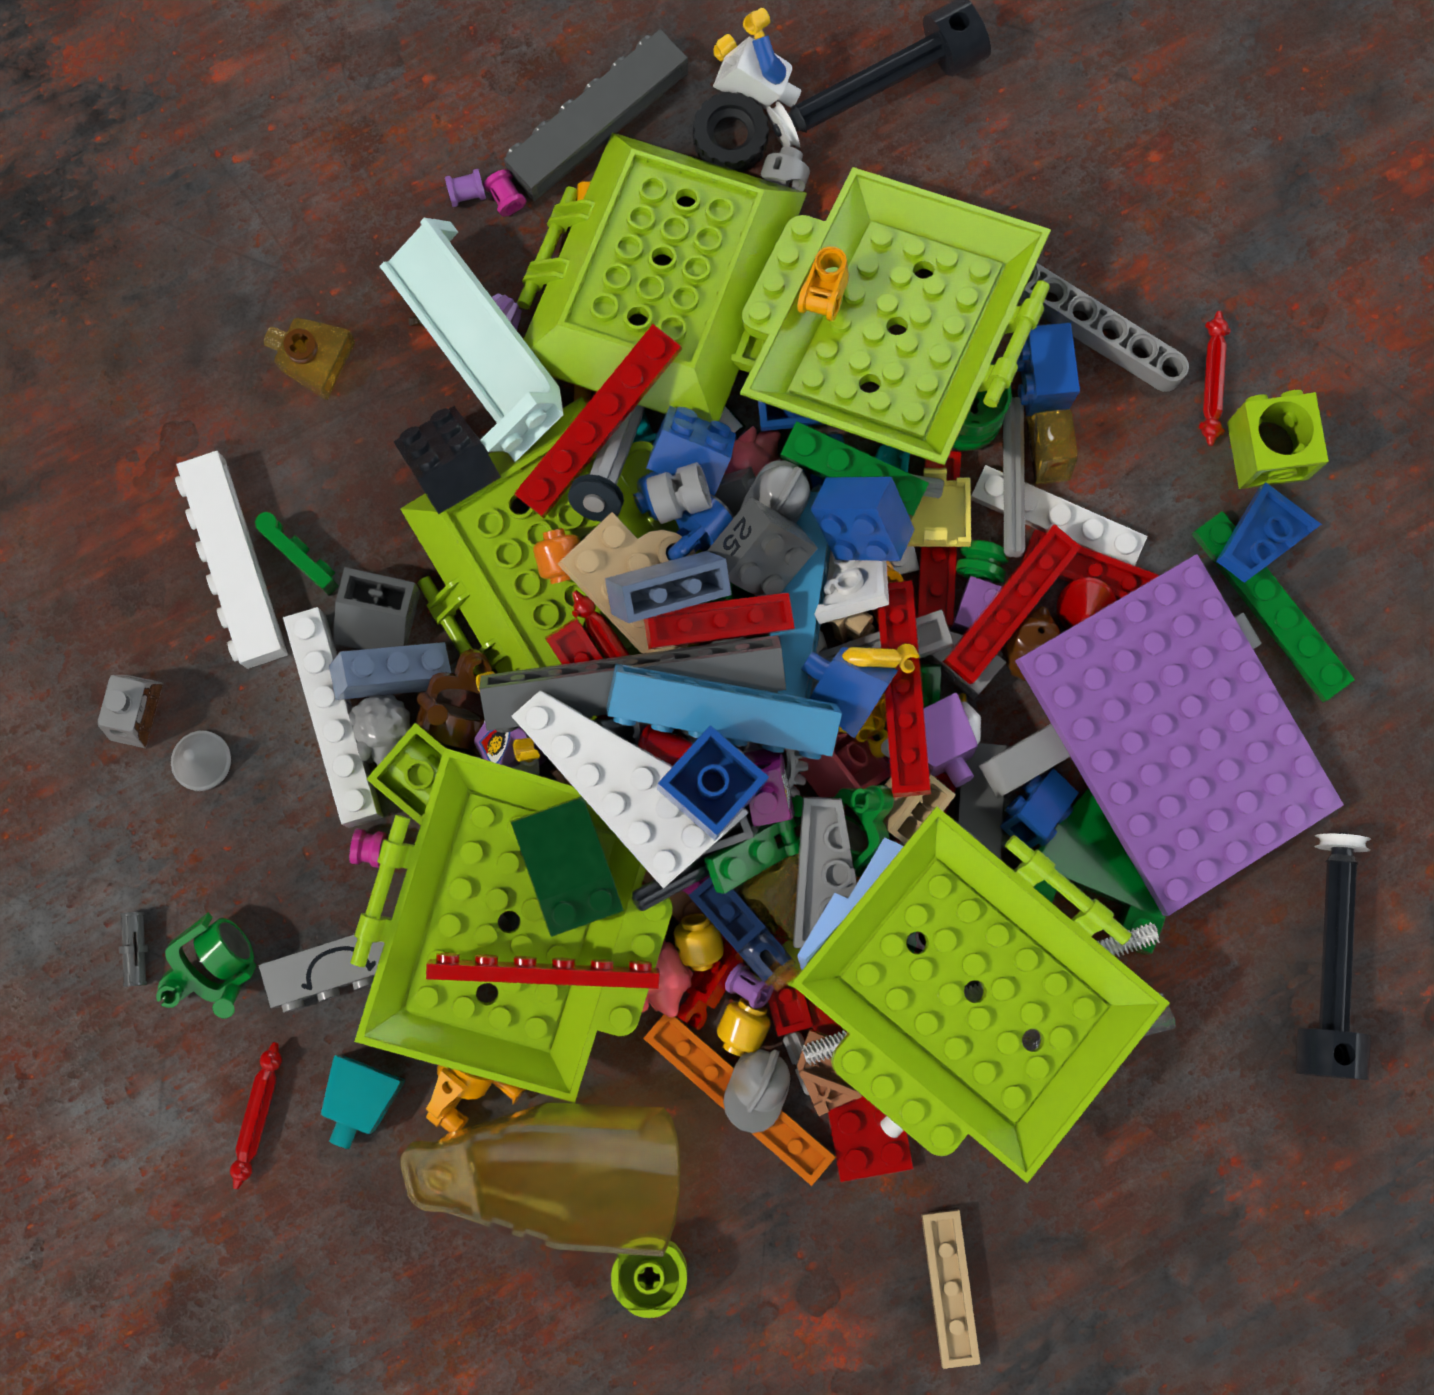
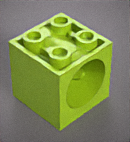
[1227,390,1329,489]
[366,723,445,825]

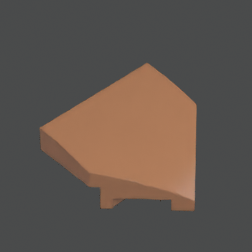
[797,1029,862,1116]

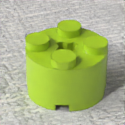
[611,1235,688,1318]

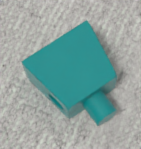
[321,1054,405,1149]

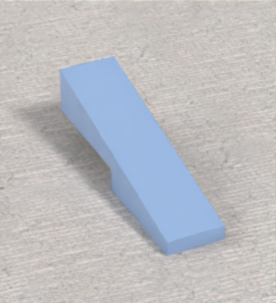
[797,837,903,970]

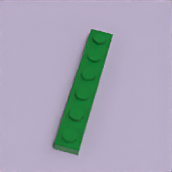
[1192,511,1355,702]

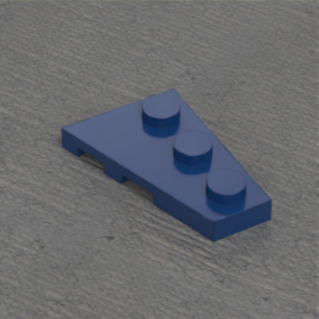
[1216,482,1322,583]

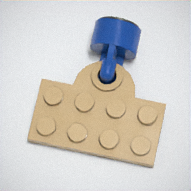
[558,494,734,654]

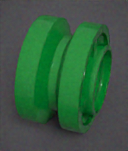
[956,540,1010,583]

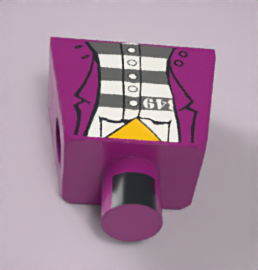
[744,749,795,826]

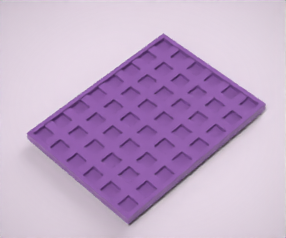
[1015,554,1344,916]

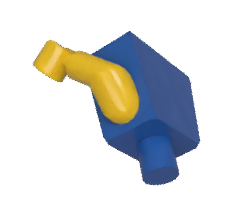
[801,644,920,742]

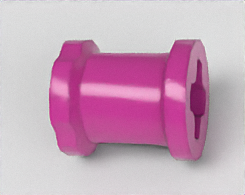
[483,169,527,217]

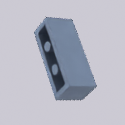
[605,551,732,623]
[329,642,451,700]

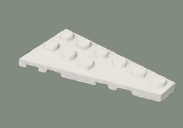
[512,691,750,889]

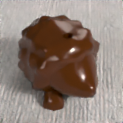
[1002,606,1061,681]

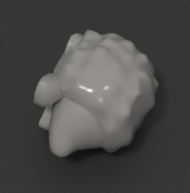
[349,694,411,765]

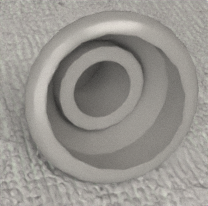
[171,731,231,791]

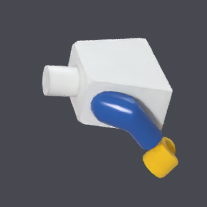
[713,8,801,109]

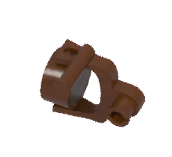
[416,649,492,749]

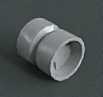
[647,462,712,524]

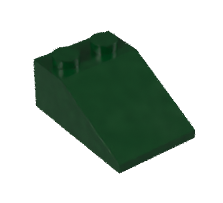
[510,796,624,937]

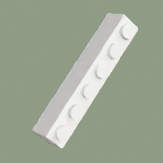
[175,451,288,669]
[283,607,384,828]

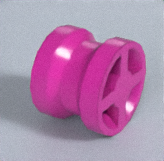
[349,828,387,868]

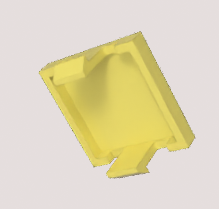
[907,468,971,547]

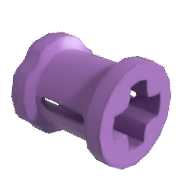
[445,169,486,207]
[725,963,774,1010]

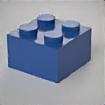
[1016,323,1080,416]
[646,405,736,496]
[811,477,915,561]
[657,725,769,841]

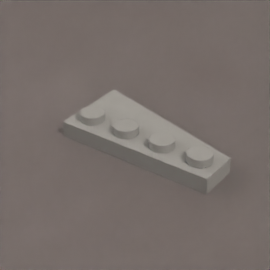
[793,796,857,948]

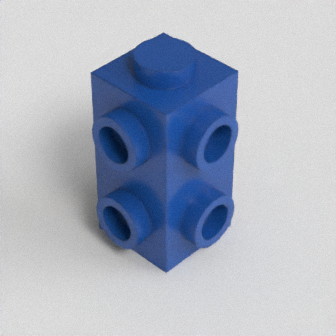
[1000,768,1078,848]

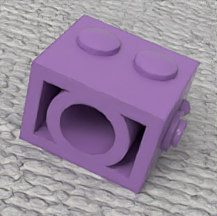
[951,576,1001,634]

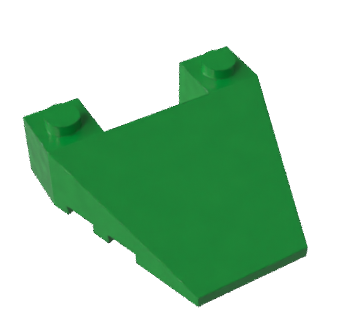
[1033,787,1165,955]

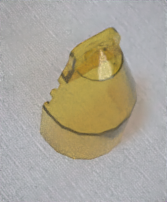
[400,1102,681,1257]

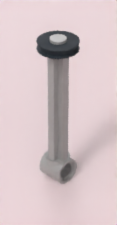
[568,405,646,522]

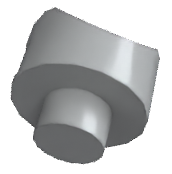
[761,146,810,192]

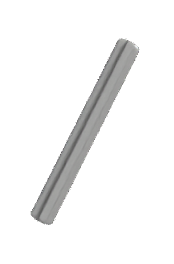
[1003,397,1025,558]

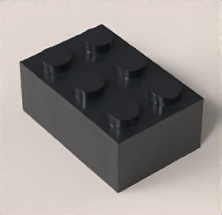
[393,406,501,515]

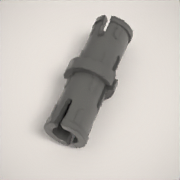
[118,912,149,987]

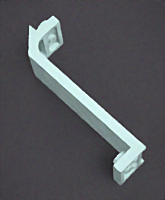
[380,217,563,462]

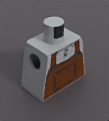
[98,675,163,749]

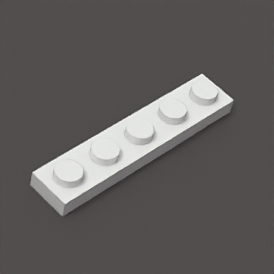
[971,465,1148,566]

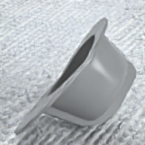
[740,460,810,523]
[723,1049,790,1133]

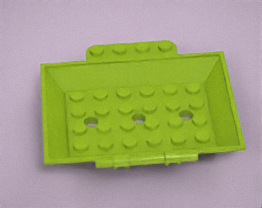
[517,132,807,423]
[740,167,1051,465]
[401,397,703,720]
[350,748,673,1103]
[791,806,1169,1183]

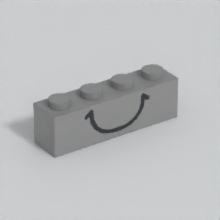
[259,935,384,1013]

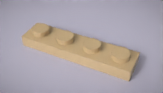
[921,1209,980,1369]

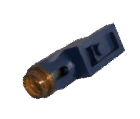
[688,877,799,992]

